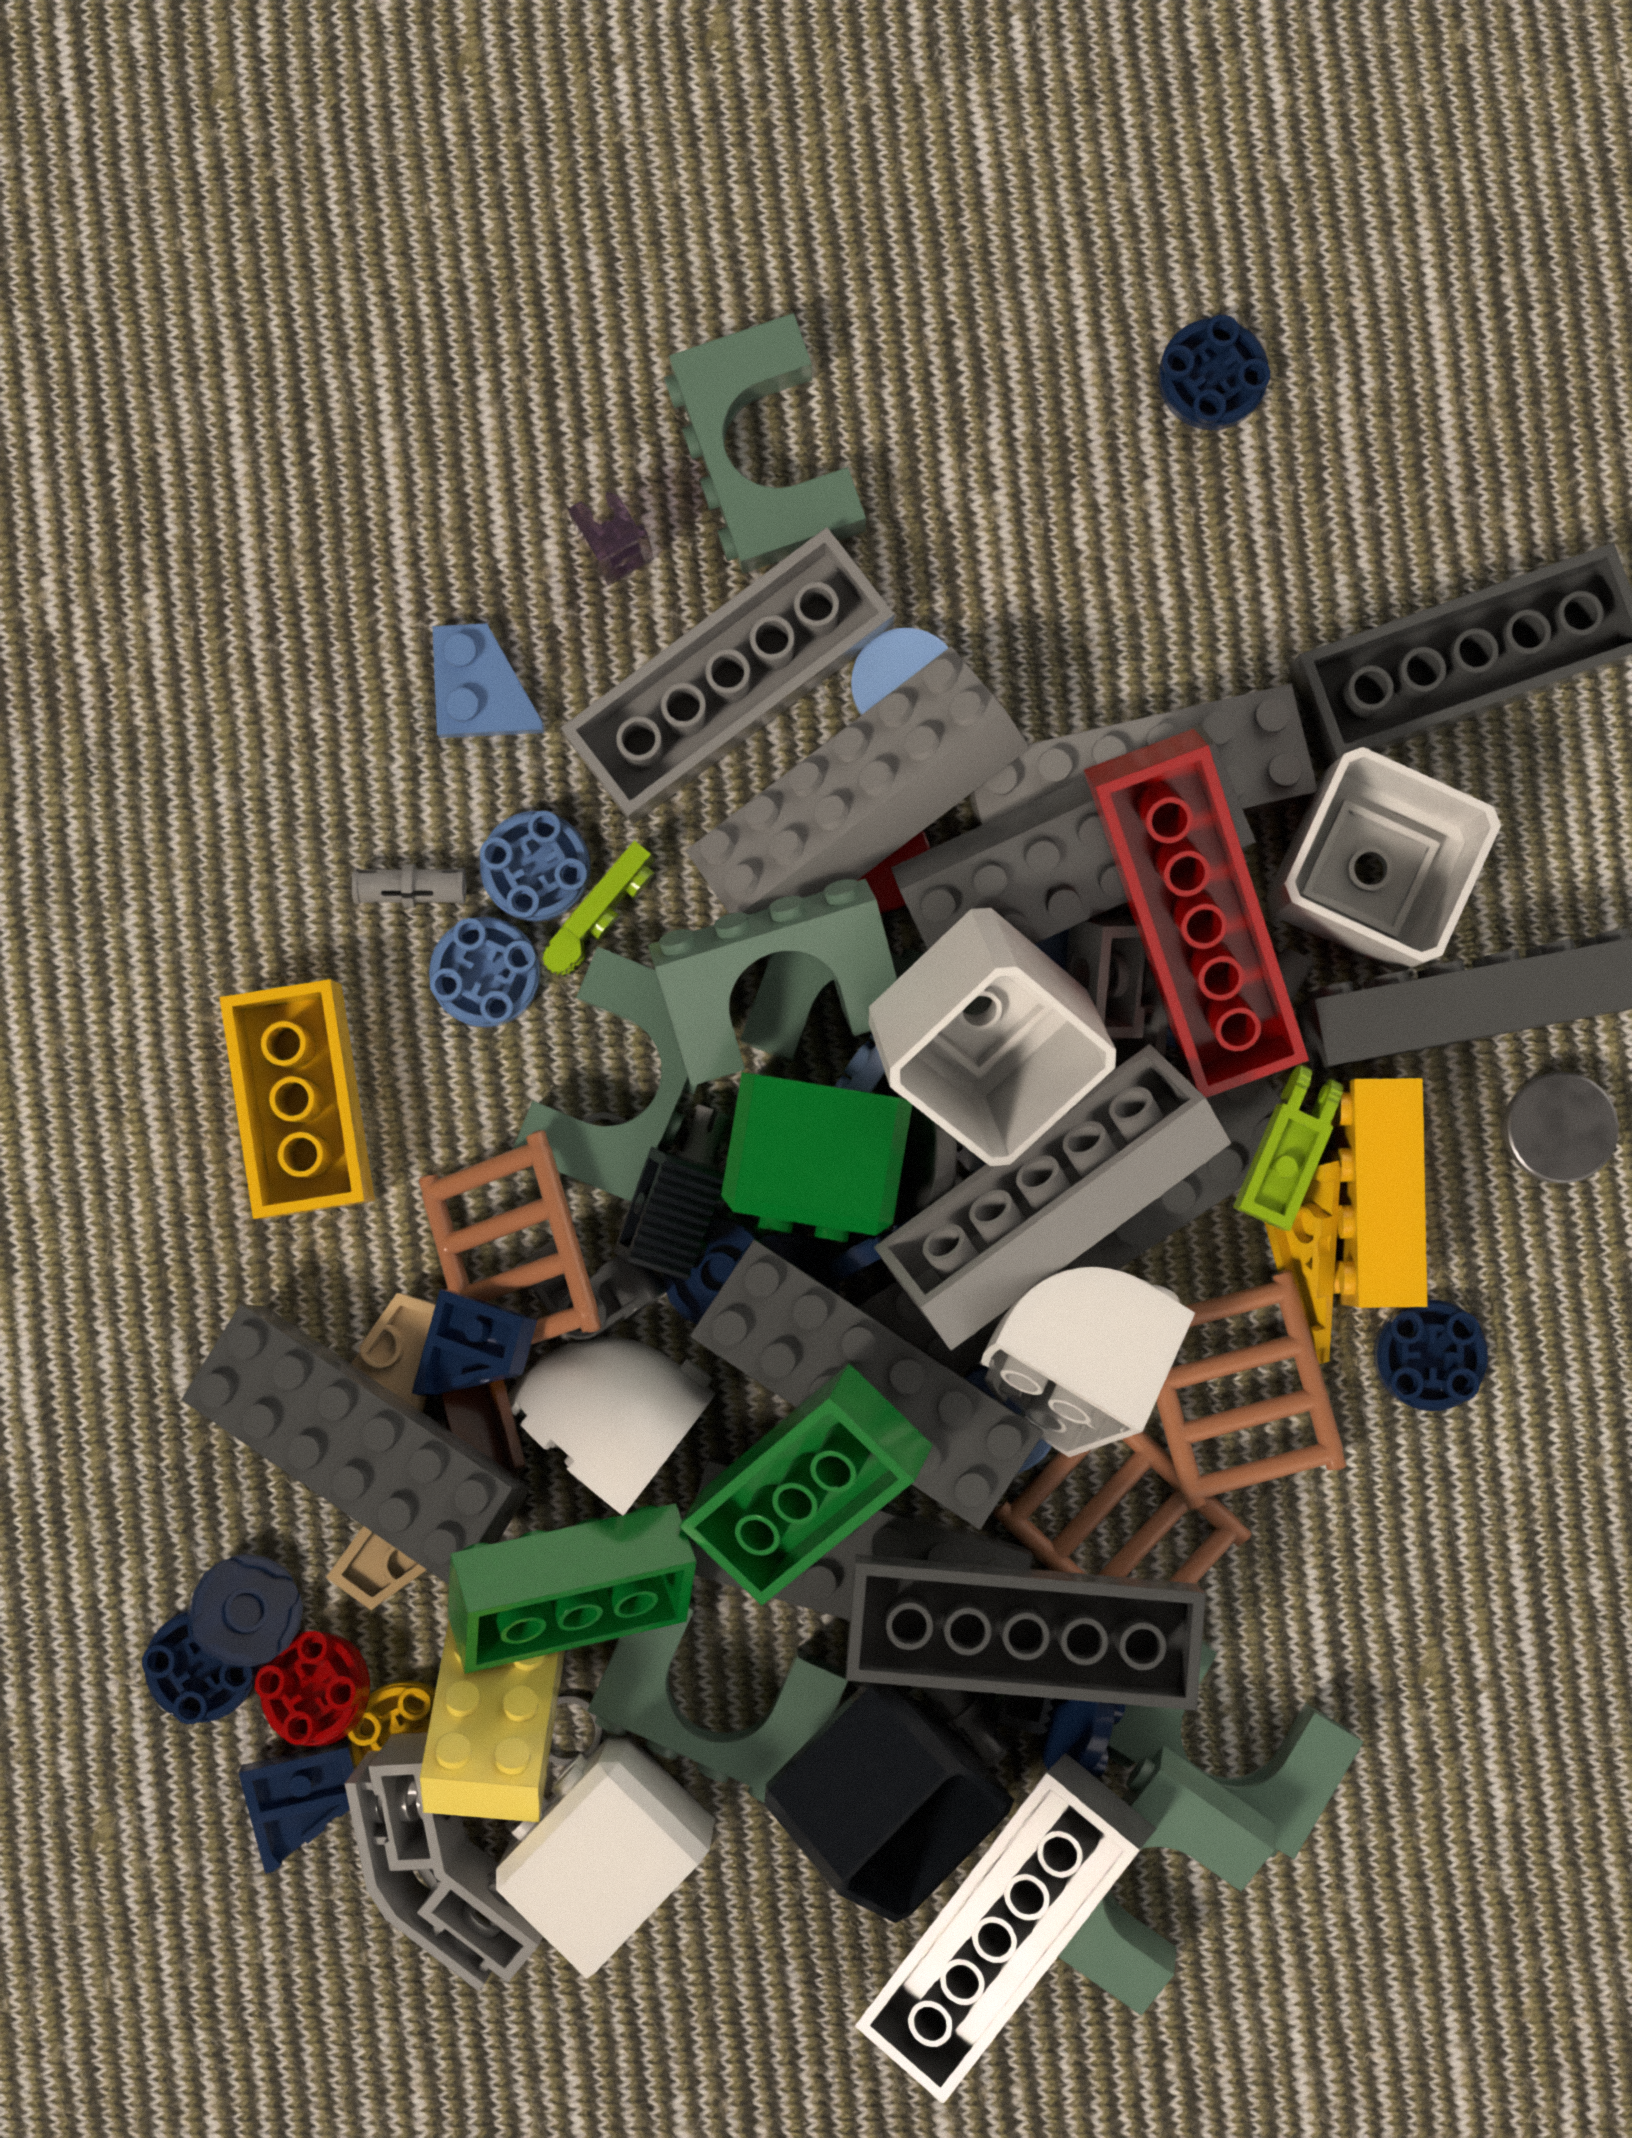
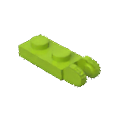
[541,840,655,977]
[1233,1064,1344,1231]

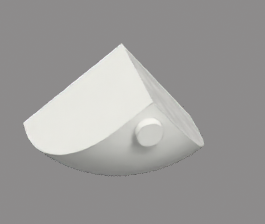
[981,1267,1195,1457]
[507,1336,716,1516]

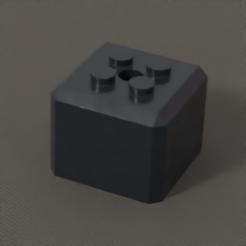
[764,1682,1015,1923]

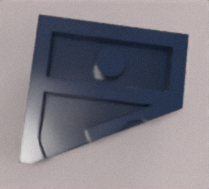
[412,1289,537,1397]
[238,1740,357,1874]

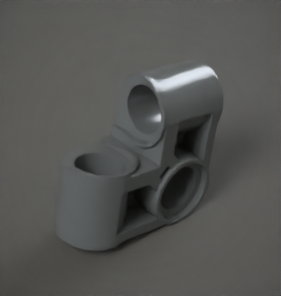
[517,1239,666,1339]

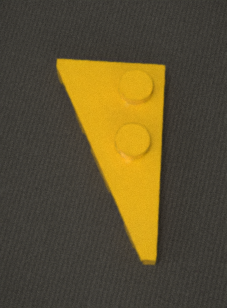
[1264,1160,1341,1364]

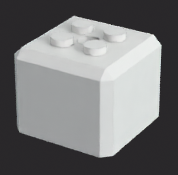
[1266,747,1501,972]
[869,908,1116,1166]
[496,1735,715,1979]

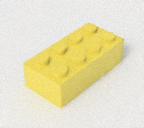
[420,1620,565,1823]

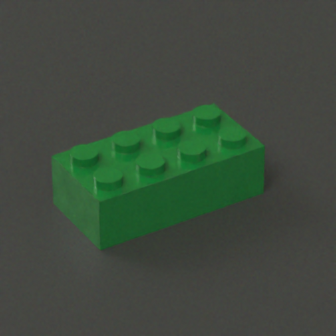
[679,1364,933,1606]
[448,1503,696,1674]

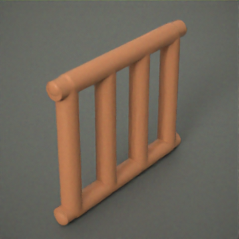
[419,1130,602,1345]
[1156,1269,1347,1510]
[993,1430,1251,1583]

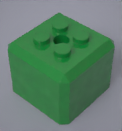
[721,1072,912,1242]

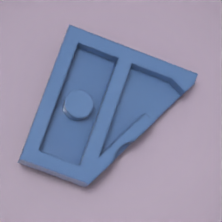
[432,623,545,738]

